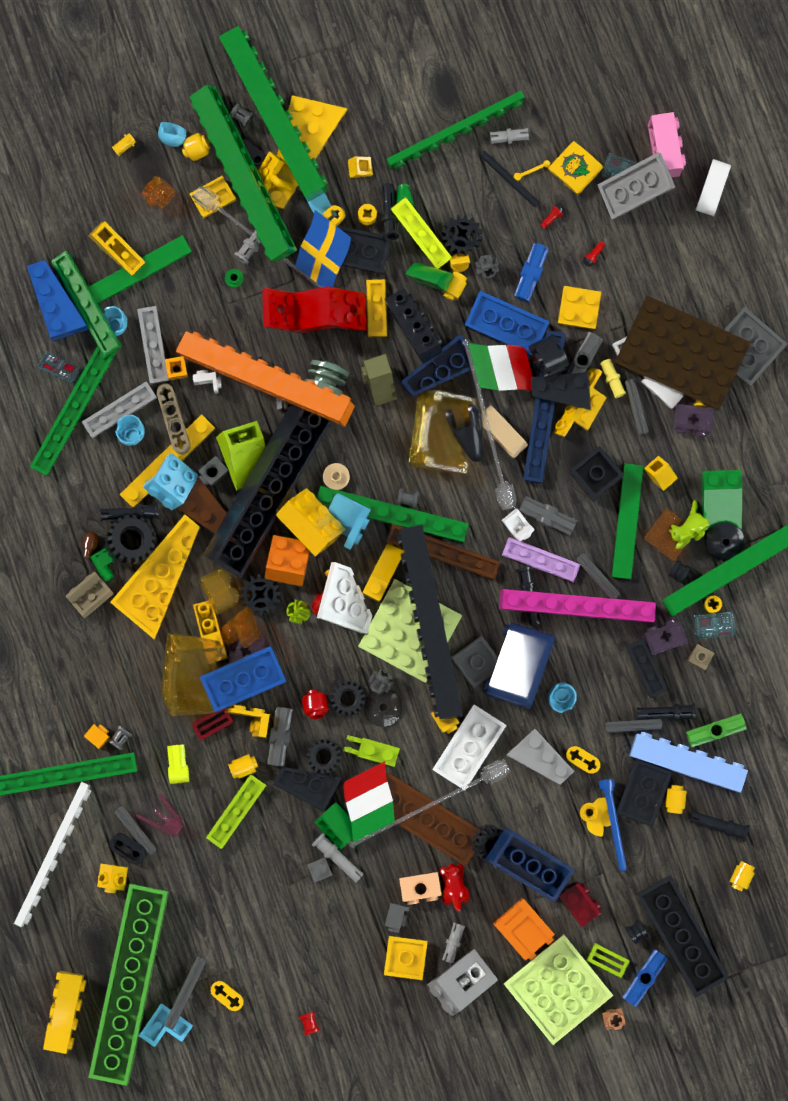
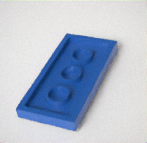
[465,291,550,357]
[200,646,286,713]

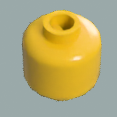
[181,133,211,161]

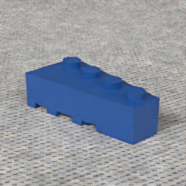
[27,260,89,341]

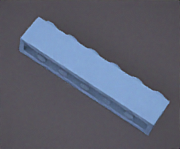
[629,732,748,793]

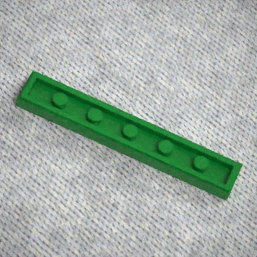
[89,235,192,304]
[51,251,122,357]
[612,463,643,580]

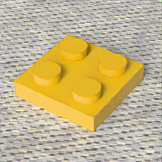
[558,286,601,330]
[384,936,427,980]

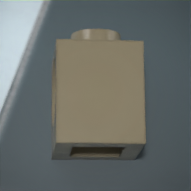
[686,644,714,671]

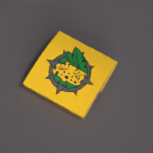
[548,141,603,195]

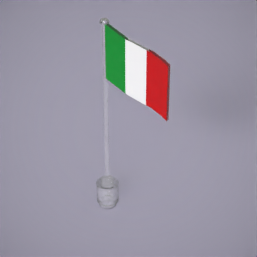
[462,340,533,510]
[344,759,511,848]

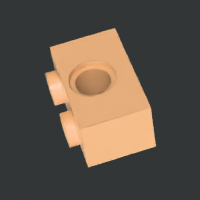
[399,872,441,905]

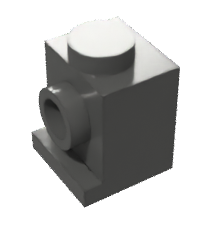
[385,903,409,933]

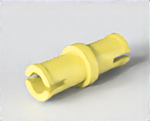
[600,359,626,398]

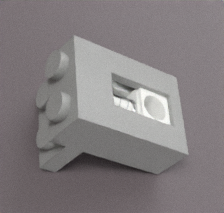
[427,949,498,1016]

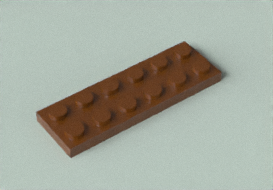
[386,772,480,867]

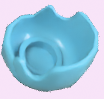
[158,122,187,147]
[104,306,128,336]
[115,414,145,446]
[548,682,577,713]

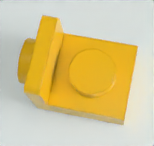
[431,711,459,734]

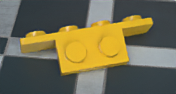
[553,368,607,437]

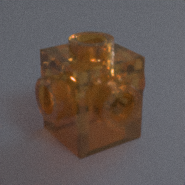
[142,176,176,209]

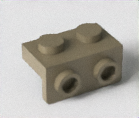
[66,572,114,619]

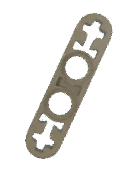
[157,384,191,455]

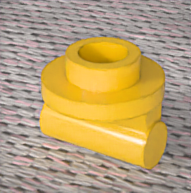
[450,254,470,273]

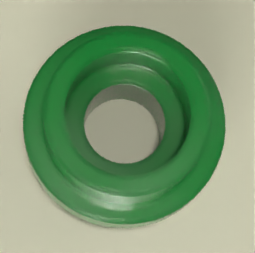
[225,269,244,288]

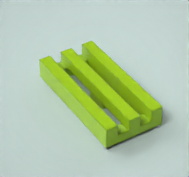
[586,943,630,978]

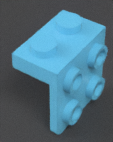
[143,454,198,510]
[328,493,371,550]

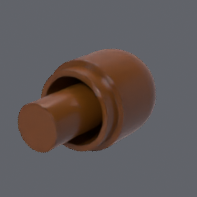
[82,532,99,559]

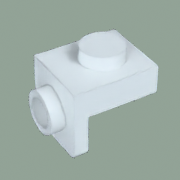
[193,370,222,394]
[501,509,535,542]

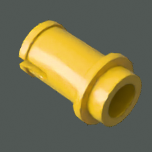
[112,133,136,156]

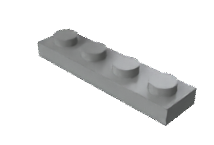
[137,306,169,385]
[82,381,157,439]

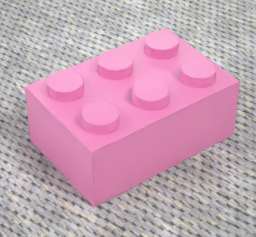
[648,112,686,178]

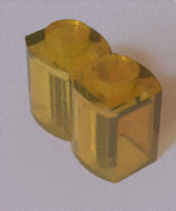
[199,568,240,614]

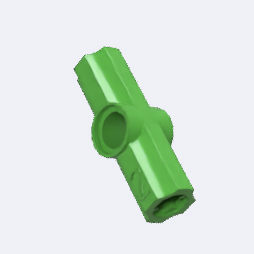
[686,714,746,748]

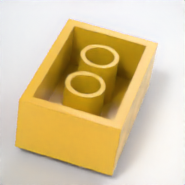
[276,488,346,556]

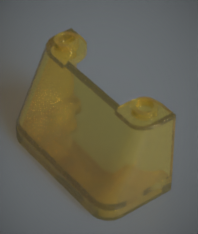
[409,390,476,474]
[161,633,225,716]

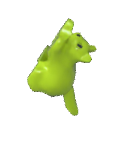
[669,500,709,550]

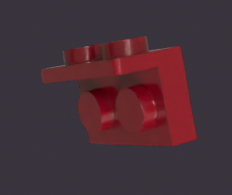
[559,882,602,927]

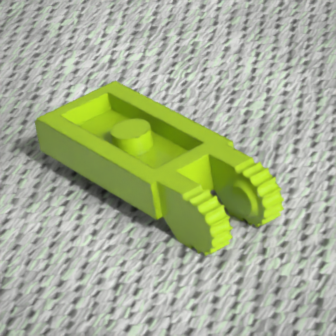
[343,735,400,767]

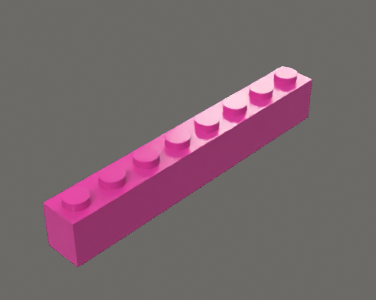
[499,589,656,623]

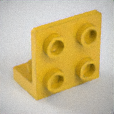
[225,705,270,738]

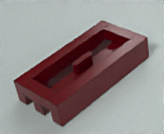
[191,708,234,741]

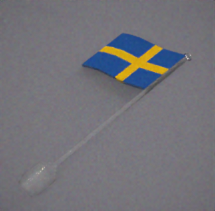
[192,185,351,288]

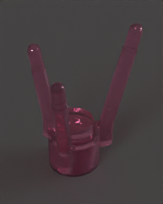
[136,794,184,837]

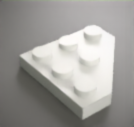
[317,562,372,634]

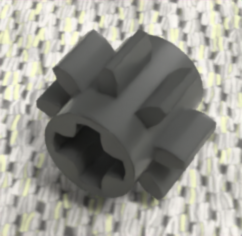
[475,255,499,279]
[368,670,394,694]

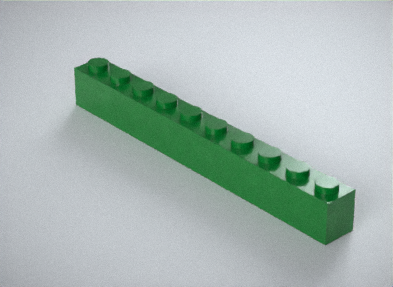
[219,26,328,202]
[189,85,297,262]

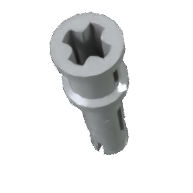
[234,230,260,265]
[312,832,364,883]

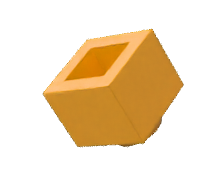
[165,356,188,380]
[84,724,110,749]

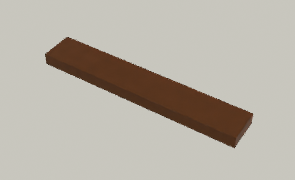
[386,524,501,580]

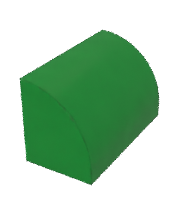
[406,263,453,292]
[314,802,353,851]

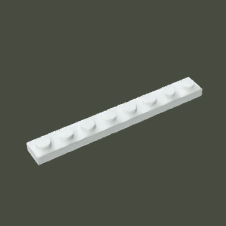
[14,782,91,927]

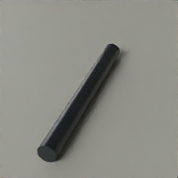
[480,151,539,207]

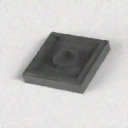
[451,635,498,689]

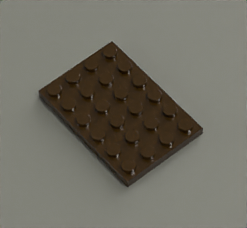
[614,296,751,411]

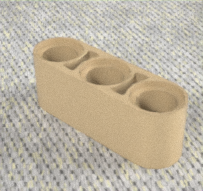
[481,405,528,458]

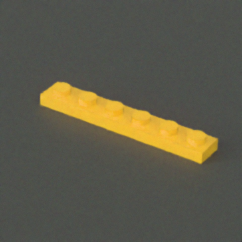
[120,414,215,507]

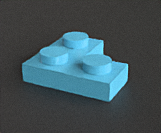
[139,1003,193,1047]

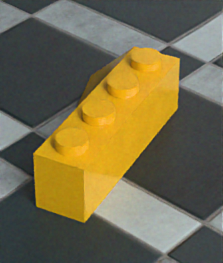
[43,971,86,1054]

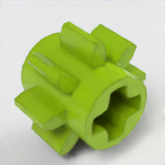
[286,600,310,624]

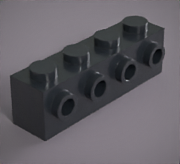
[384,288,443,364]

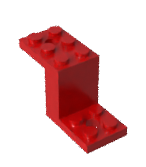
[262,286,367,334]

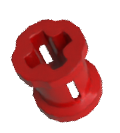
[299,1011,321,1036]

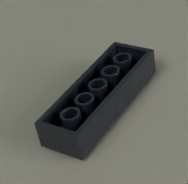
[635,875,729,998]

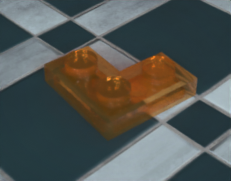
[643,508,686,562]
[220,606,260,648]

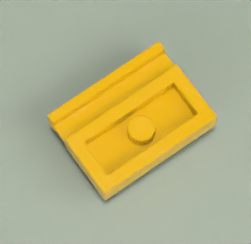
[190,175,236,219]

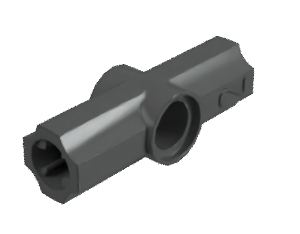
[566,332,603,374]
[519,496,577,536]
[267,707,293,767]

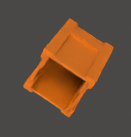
[493,898,555,961]

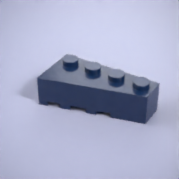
[399,334,474,397]

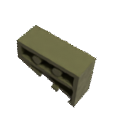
[361,354,397,406]

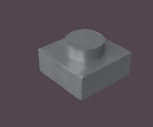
[307,857,332,883]

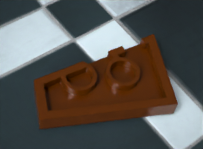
[177,477,227,534]

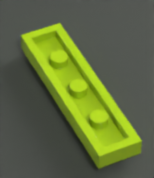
[206,774,267,849]

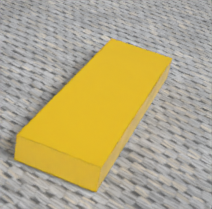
[366,279,387,337]

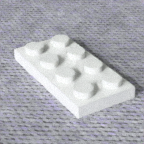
[432,705,506,790]

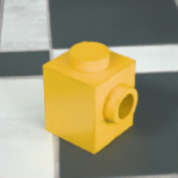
[644,456,678,491]

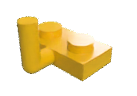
[258,151,293,190]

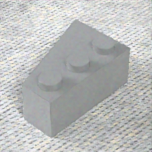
[506,729,574,785]

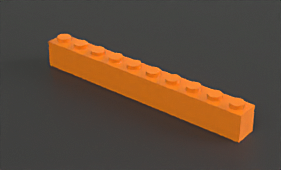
[176,331,355,427]

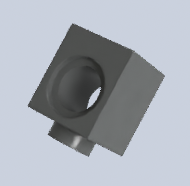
[199,456,229,487]

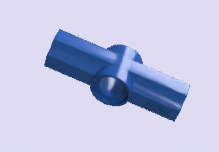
[514,243,549,302]
[622,949,668,1007]

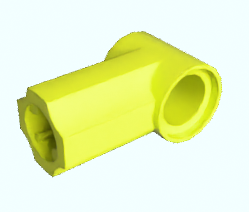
[167,745,189,784]

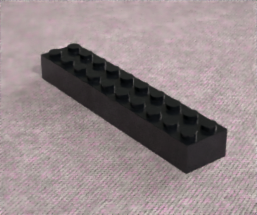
[202,404,332,578]
[397,524,463,721]

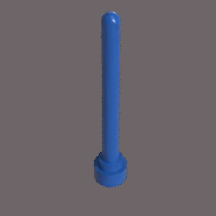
[598,779,627,872]

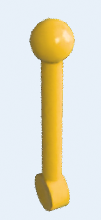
[514,160,551,181]

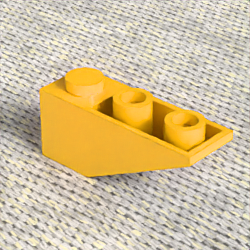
[193,600,228,664]

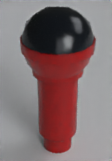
[541,204,565,229]
[583,241,605,267]

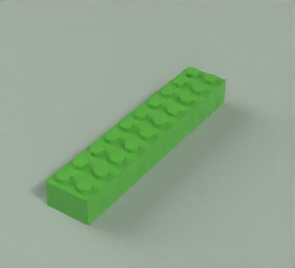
[88,883,169,1086]

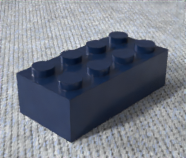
[485,827,575,903]

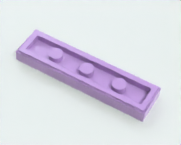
[502,537,580,582]

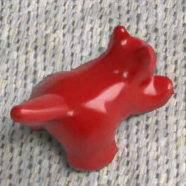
[440,864,470,912]

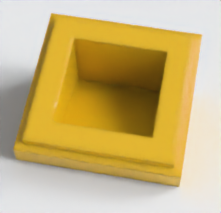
[348,156,373,178]

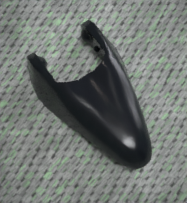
[446,404,483,462]

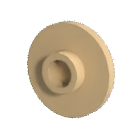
[323,463,350,490]

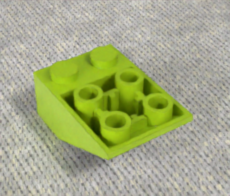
[216,421,265,491]

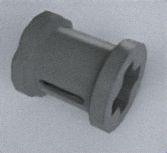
[230,103,254,127]
[397,488,419,508]
[107,725,132,750]

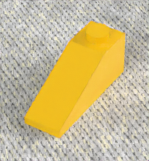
[88,221,145,276]
[362,543,404,603]

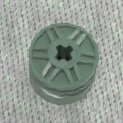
[305,360,349,396]

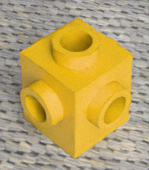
[97,864,128,894]

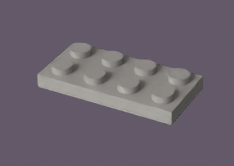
[598,152,675,219]

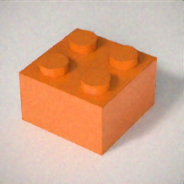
[265,535,310,586]

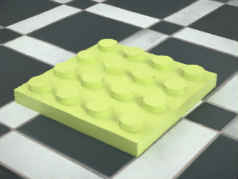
[358,579,462,683]
[503,934,613,1045]

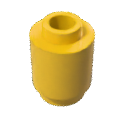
[442,271,467,301]
[228,754,258,779]
[665,785,687,814]
[729,861,755,892]

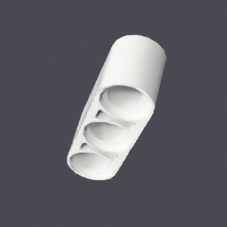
[696,159,731,216]

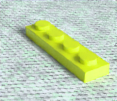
[391,197,452,269]

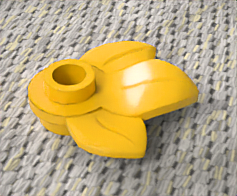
[580,798,611,837]

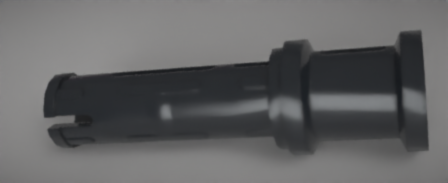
[381,183,399,241]
[100,502,159,521]
[515,566,542,626]
[637,703,696,721]
[690,811,750,842]

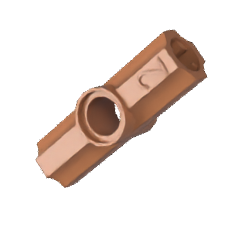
[602,1008,626,1030]

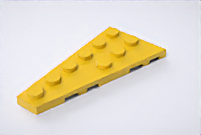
[268,95,347,209]
[110,515,200,640]

